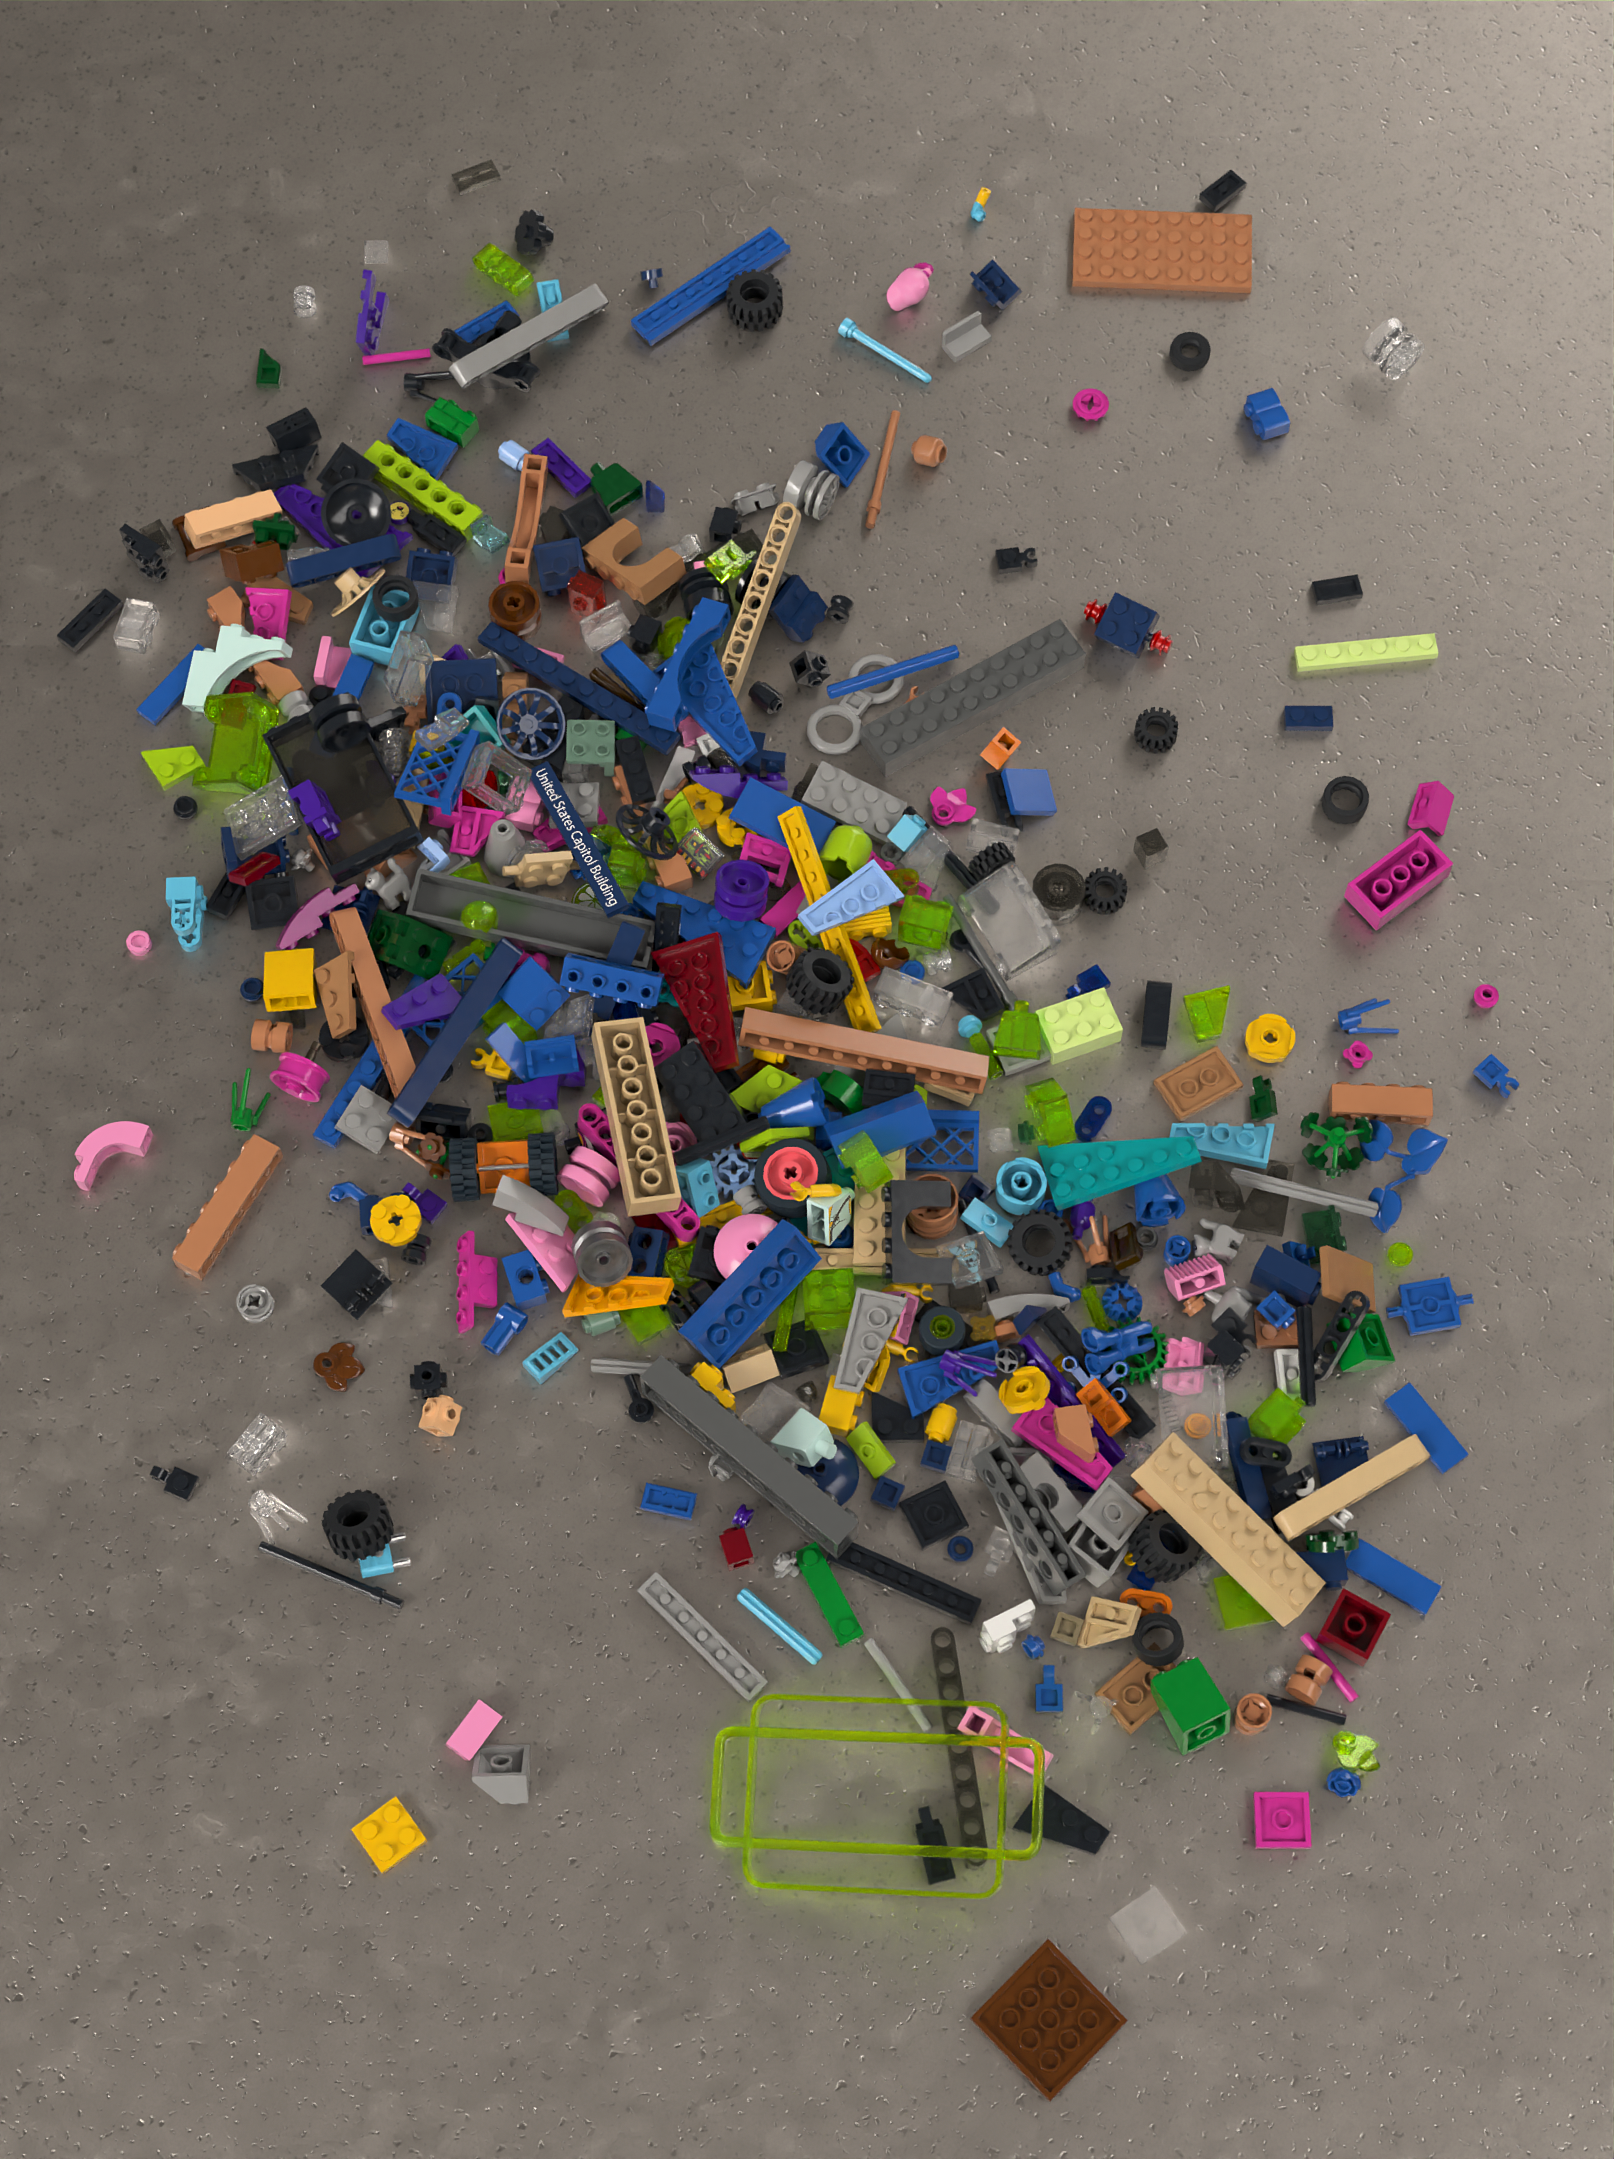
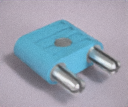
[358,1532,411,1579]

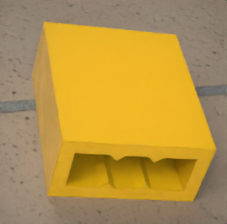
[263,948,317,1012]

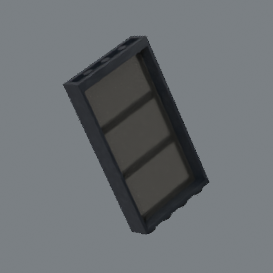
[262,692,424,885]

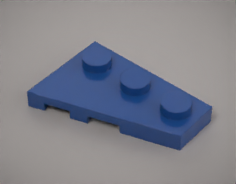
[387,418,458,480]

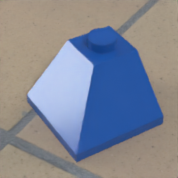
[815,422,870,488]

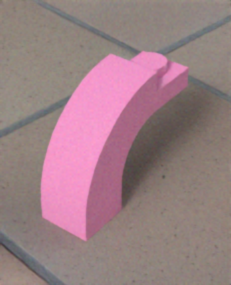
[74,1121,153,1191]

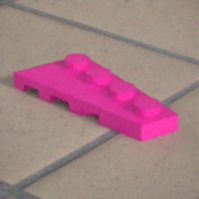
[1011,1395,1113,1490]

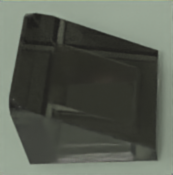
[278,1009,306,1028]

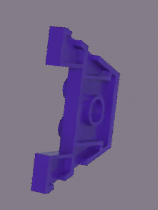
[356,269,390,356]

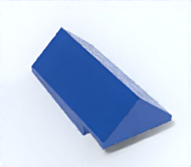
[823,1091,937,1169]

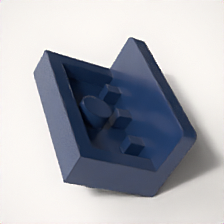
[970,259,1022,311]

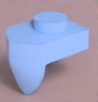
[417,837,450,873]

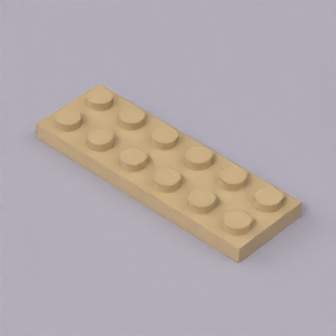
[853,1148,906,1266]

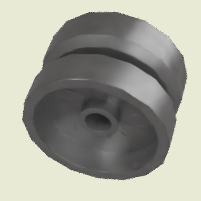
[571,1221,633,1287]

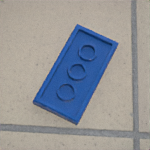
[729,777,836,854]

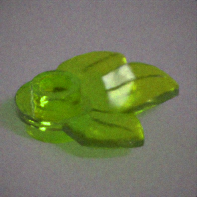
[1332,1731,1380,1773]

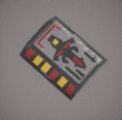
[677,827,725,880]

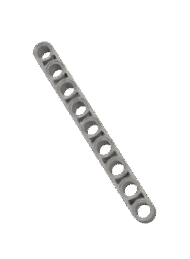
[449,284,609,389]

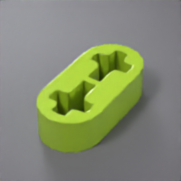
[788,920,823,950]

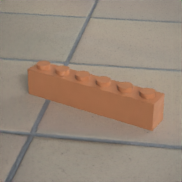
[172,1134,283,1280]

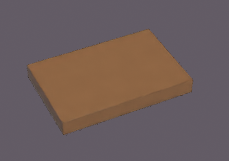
[1153,1046,1244,1122]
[1319,1245,1376,1314]
[1094,1642,1176,1735]

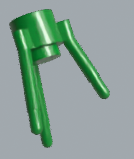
[230,1068,271,1131]

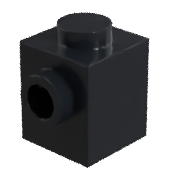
[709,507,742,547]
[627,614,663,656]

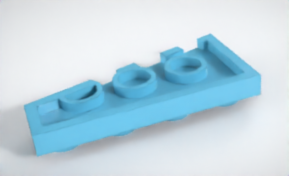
[1169,1123,1275,1169]

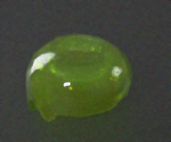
[461,900,499,933]

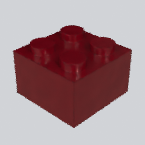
[1315,1588,1391,1667]

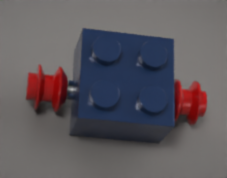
[1084,592,1173,659]

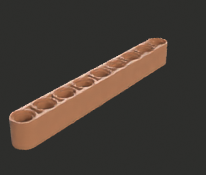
[329,907,416,1099]

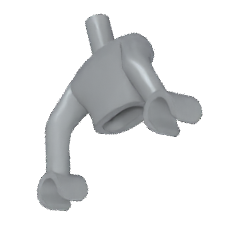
[1203,1286,1286,1363]

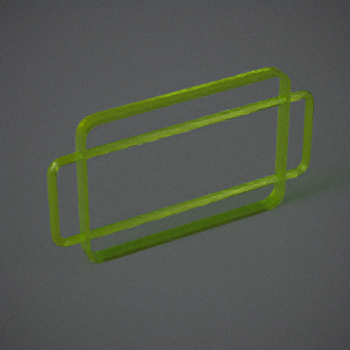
[709,1694,1045,1899]

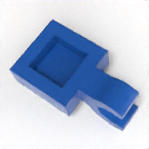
[1035,1665,1063,1713]

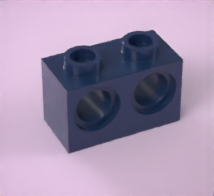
[627,1226,670,1278]

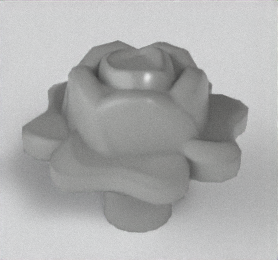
[290,848,315,872]
[773,1550,800,1578]

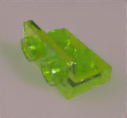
[703,539,757,583]

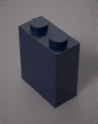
[1249,1245,1322,1307]

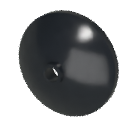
[321,478,391,546]

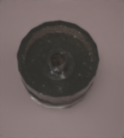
[1031,863,1086,926]

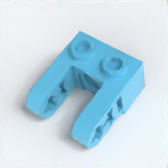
[166,876,208,952]

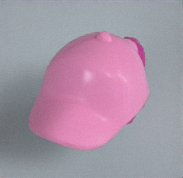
[886,262,934,311]

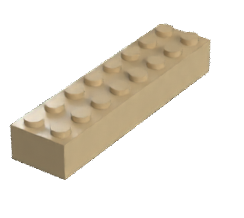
[591,1017,681,1217]
[1130,1432,1326,1627]

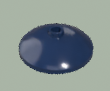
[796,1438,859,1507]

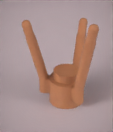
[389,1122,426,1168]
[1063,1215,1112,1266]

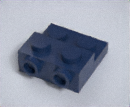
[533,537,588,597]
[403,548,458,604]
[768,574,828,643]

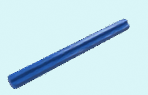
[827,645,959,699]

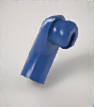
[329,1182,368,1202]

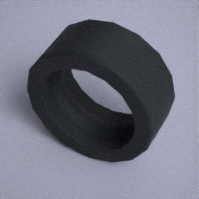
[373,575,419,622]
[1322,776,1369,824]
[1132,1612,1184,1667]

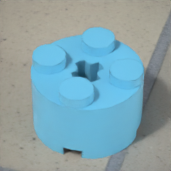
[995,1157,1047,1215]

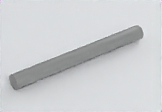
[864,1638,933,1732]

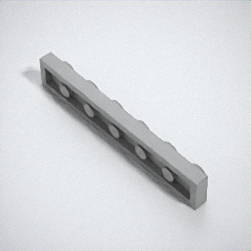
[637,1572,768,1703]

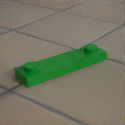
[795,1542,864,1648]

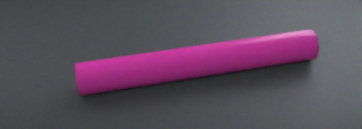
[362,348,431,365]
[1300,1632,1359,1703]

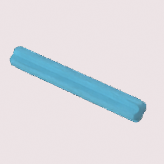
[737,1588,823,1665]

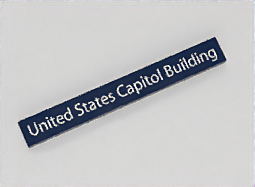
[526,761,630,918]

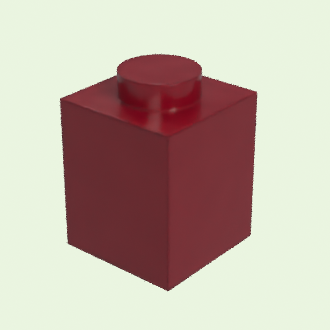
[719,1527,754,1571]

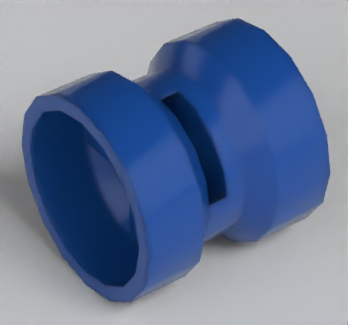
[1163,1235,1191,1267]

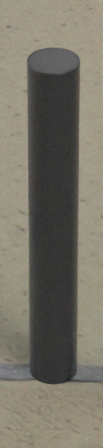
[1266,1694,1346,1725]

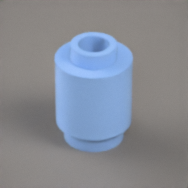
[498,440,530,471]

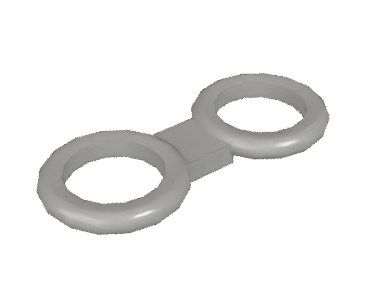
[807,654,904,755]

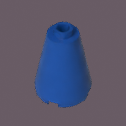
[758,1077,830,1129]
[1134,1174,1186,1227]

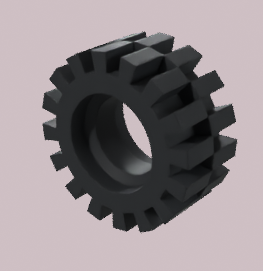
[1134,707,1178,754]
[968,842,1015,885]
[1083,867,1128,915]

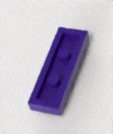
[531,438,591,498]

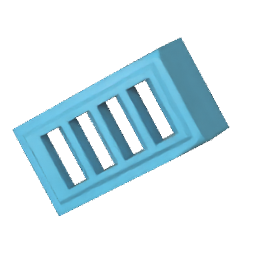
[522,1332,579,1385]

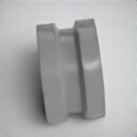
[236,1284,275,1323]

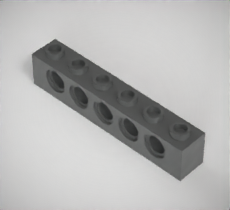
[971,1438,1087,1596]

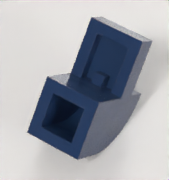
[742,731,787,777]

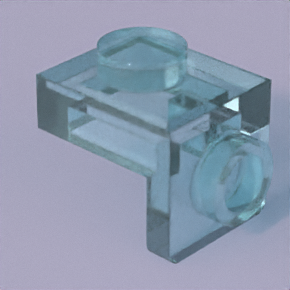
[470,514,510,554]

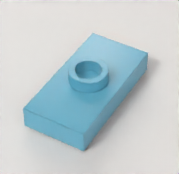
[960,1197,1013,1248]

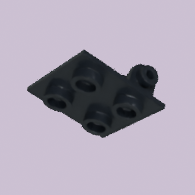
[321,1249,393,1320]

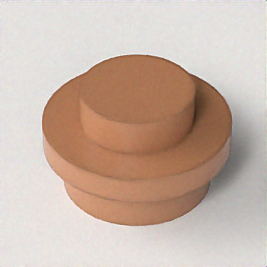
[1182,1295,1206,1317]

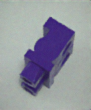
[288,779,341,841]

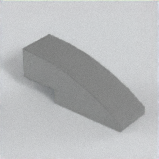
[492,1175,569,1236]
[987,1294,1070,1326]

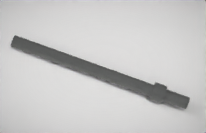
[943,894,1025,1019]

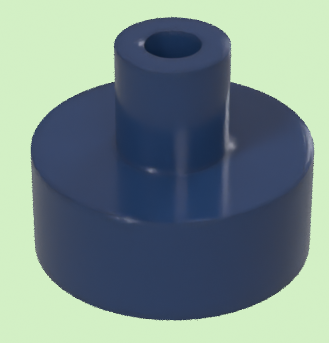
[640,268,664,289]

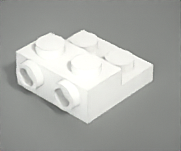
[979,1599,1036,1653]

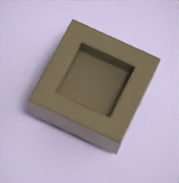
[1050,1611,1084,1647]

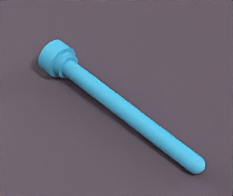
[838,318,932,383]

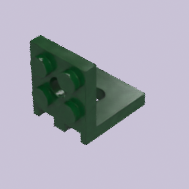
[367,909,453,980]

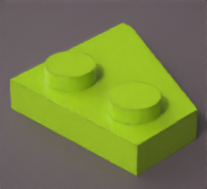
[141,746,206,791]

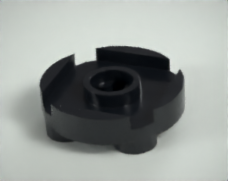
[319,1016,369,1063]

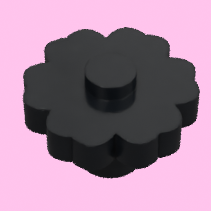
[515,209,554,256]

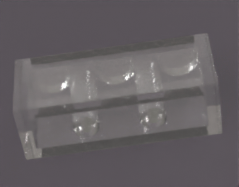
[873,966,953,1027]

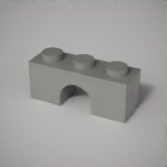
[1020,1451,1083,1534]

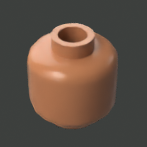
[911,435,947,467]

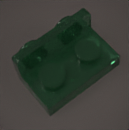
[1301,1205,1347,1264]

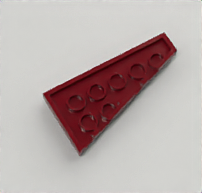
[651,932,740,1072]

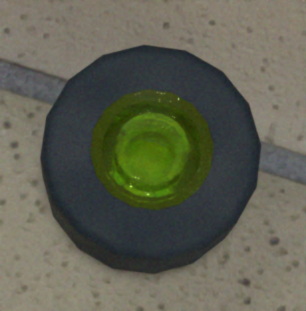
[919,1306,965,1356]

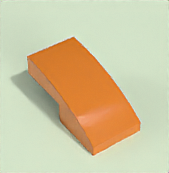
[1076,1378,1132,1437]

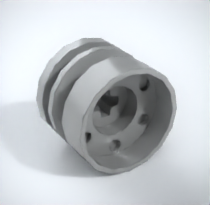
[783,460,840,521]

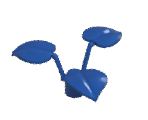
[1360,1120,1448,1233]

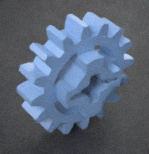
[710,1145,758,1199]

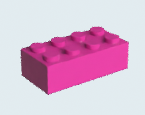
[1344,829,1454,931]

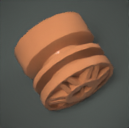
[906,1174,958,1240]

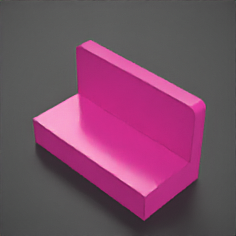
[1407,781,1454,836]

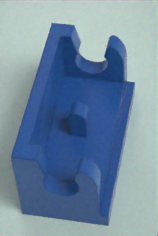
[524,1035,579,1078]

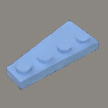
[797,859,904,936]

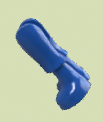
[1081,1321,1155,1376]

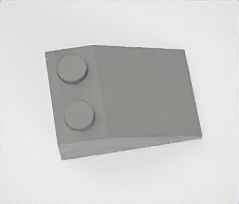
[1066,1517,1145,1588]

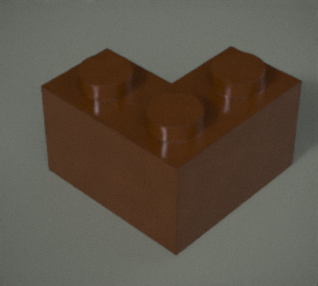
[219,541,285,584]

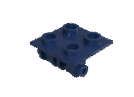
[320,885,381,935]
[1312,1436,1369,1488]

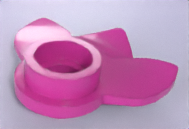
[930,786,976,826]

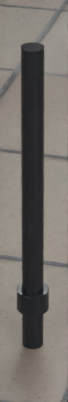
[258,1541,404,1610]

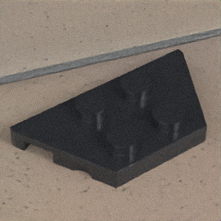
[232,444,320,492]

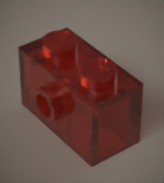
[567,570,607,623]

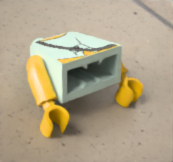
[790,1181,855,1246]

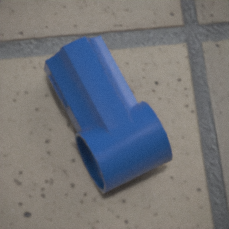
[480,1302,529,1356]

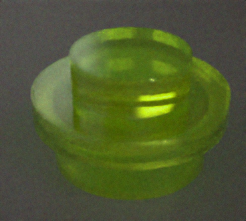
[1387,1242,1413,1267]

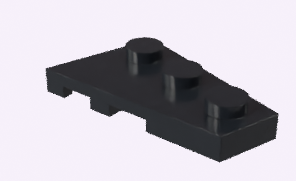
[1012,1784,1111,1856]

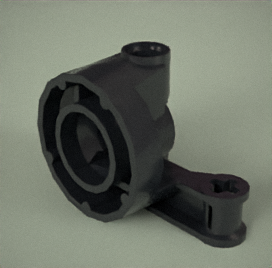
[432,311,541,392]

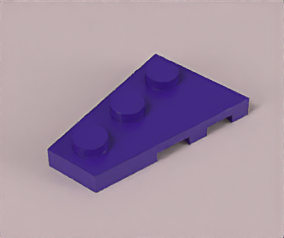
[381,973,462,1030]

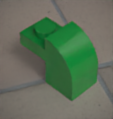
[817,1069,865,1115]

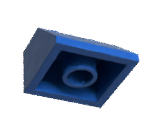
[497,956,571,1031]

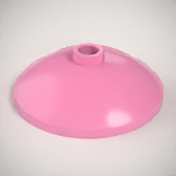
[714,1214,778,1279]

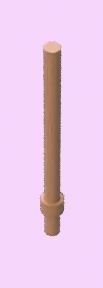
[865,410,900,529]

